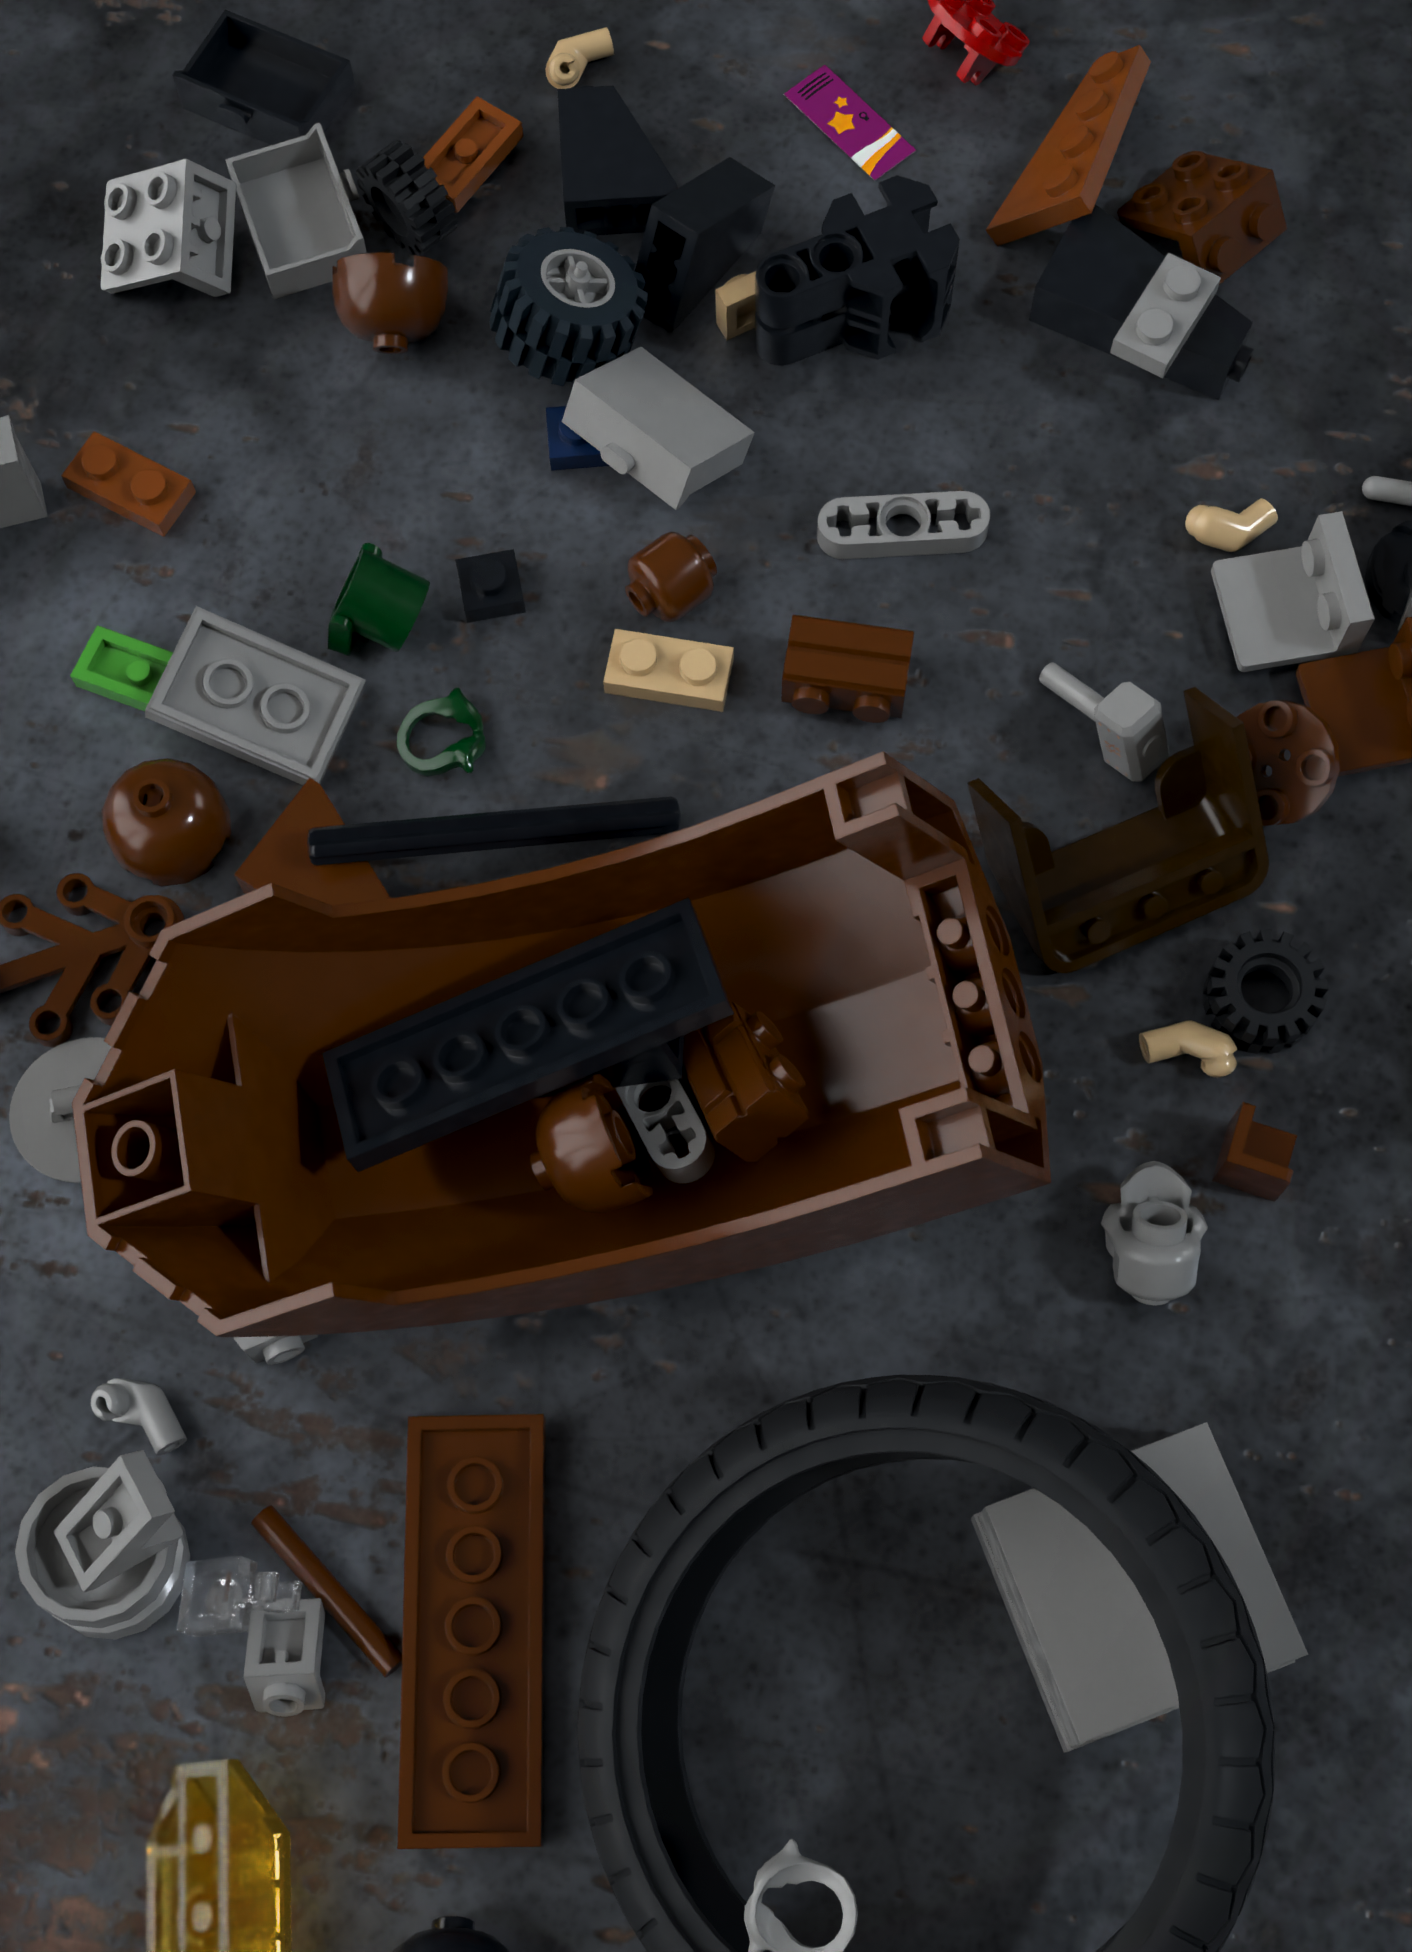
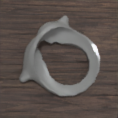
[744,1839,858,1952]

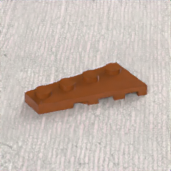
[986,45,1151,247]

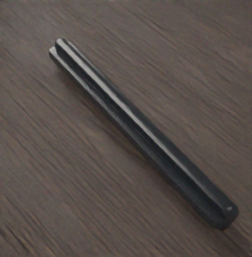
[307,796,681,865]

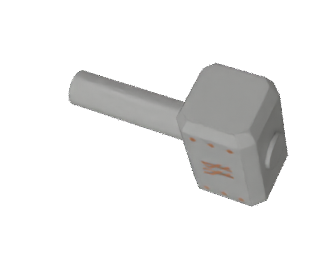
[1039,662,1169,782]

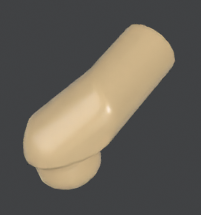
[545,27,614,89]
[1185,498,1278,552]
[1139,1020,1237,1077]

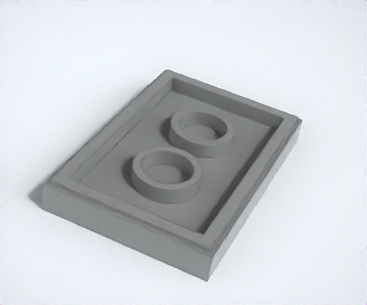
[145,606,366,785]

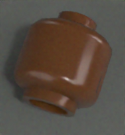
[625,532,717,622]

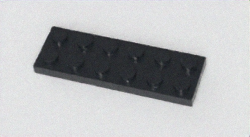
[322,897,734,1172]

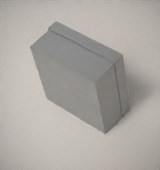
[971,1422,1309,1753]

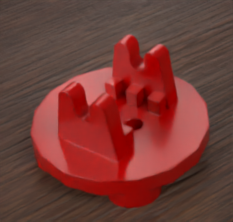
[922,0,1030,86]

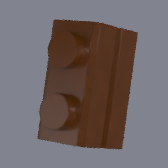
[781,615,914,723]
[683,1001,809,1162]

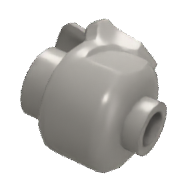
[1101,1161,1208,1306]

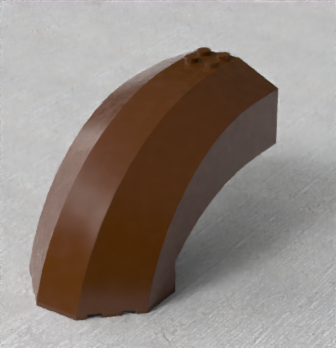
[72,751,1051,1337]

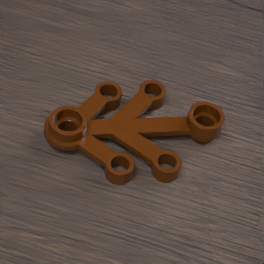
[0,873,185,1047]

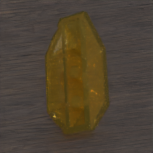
[146,1759,292,1952]

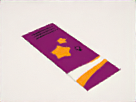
[784,65,916,181]

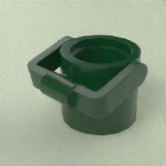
[328,543,430,656]

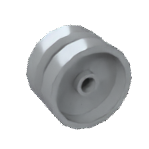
[15,1466,191,1640]

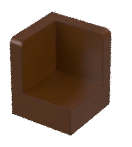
[1212,1102,1297,1202]

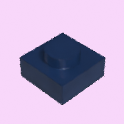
[546,406,609,471]

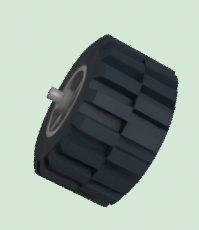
[489,227,648,386]

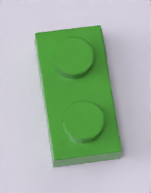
[70,625,173,712]

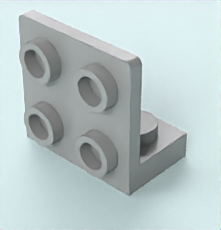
[101,159,236,297]
[1211,511,1375,672]

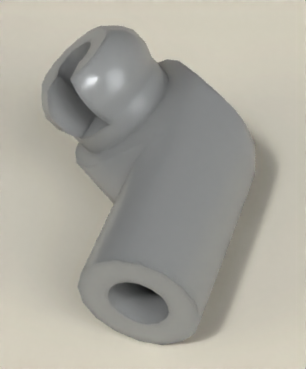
[91,1378,187,1456]

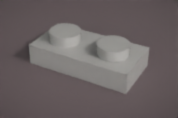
[1110,252,1221,379]

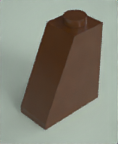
[234,778,391,905]

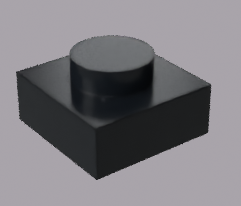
[455,549,526,623]

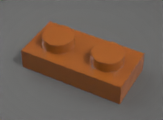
[423,96,524,213]
[61,431,196,537]

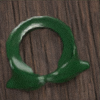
[396,687,486,777]

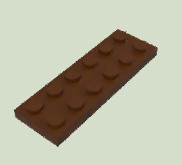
[397,1414,546,1849]

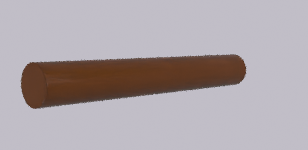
[251,1505,402,1678]

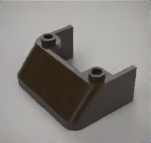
[967,687,1269,973]

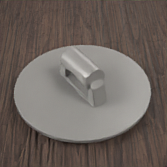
[9,1037,111,1183]

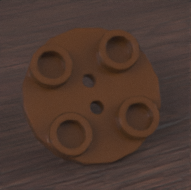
[1237,700,1340,826]

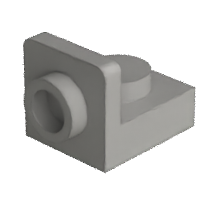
[243,1598,325,1717]

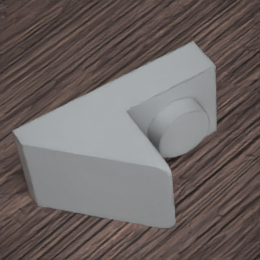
[53,1450,183,1593]

